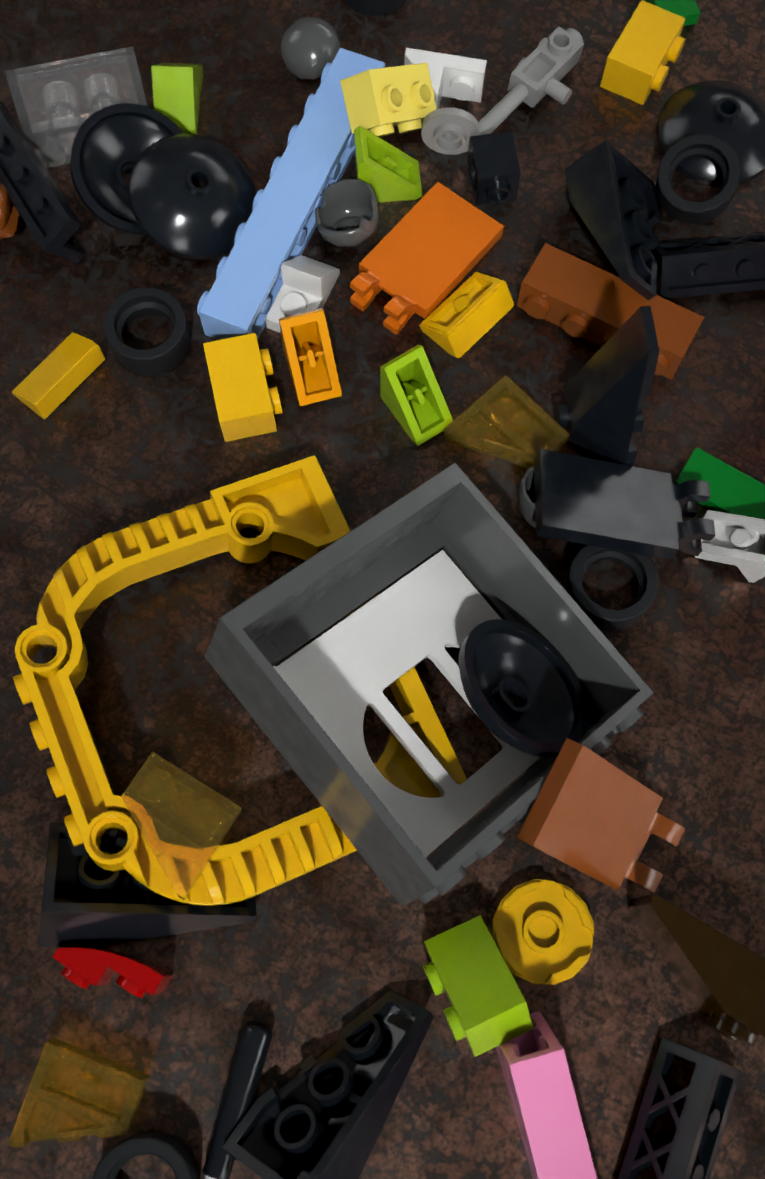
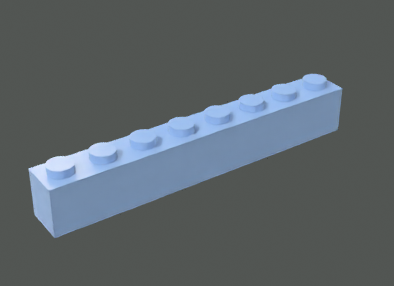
[197,48,385,341]

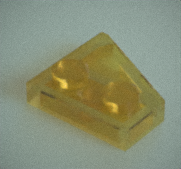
[443,375,570,468]
[121,751,242,900]
[8,1037,150,1148]

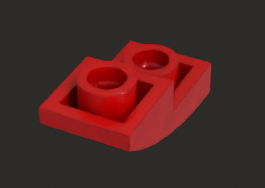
[52,947,173,998]

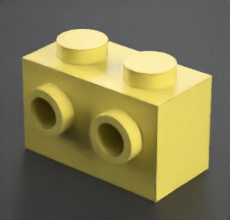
[340,63,437,137]

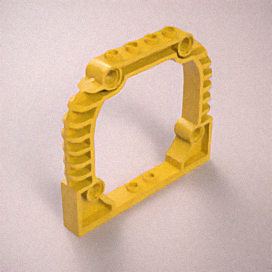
[13,455,467,906]

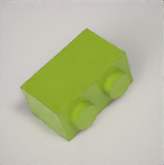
[423,915,534,1057]

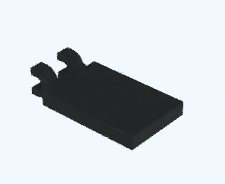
[534,449,716,560]

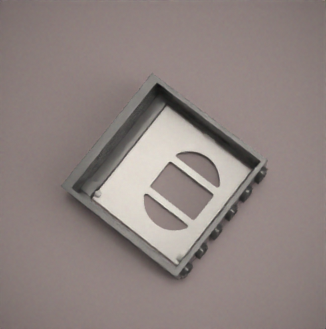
[205,463,654,906]

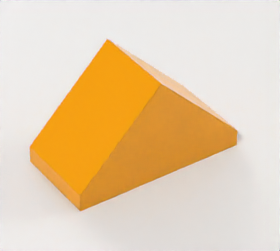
[279,308,342,406]

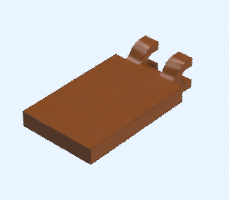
[517,738,686,893]

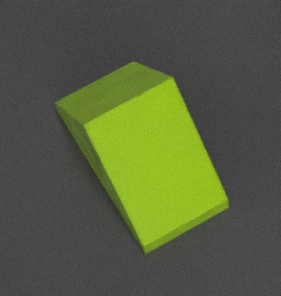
[151,63,203,135]
[354,126,422,203]
[380,344,455,446]

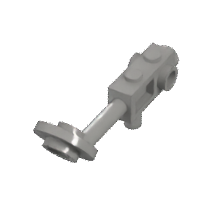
[421,26,584,155]

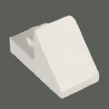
[404,48,487,109]
[265,255,340,333]
[694,510,765,583]

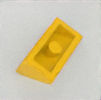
[419,272,514,358]
[12,332,105,420]

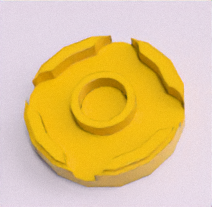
[492,879,594,985]

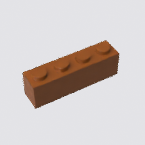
[517,243,704,380]

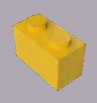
[600,0,686,105]
[203,333,282,442]

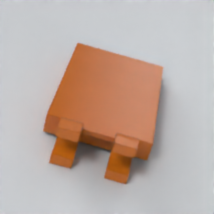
[350,182,504,335]

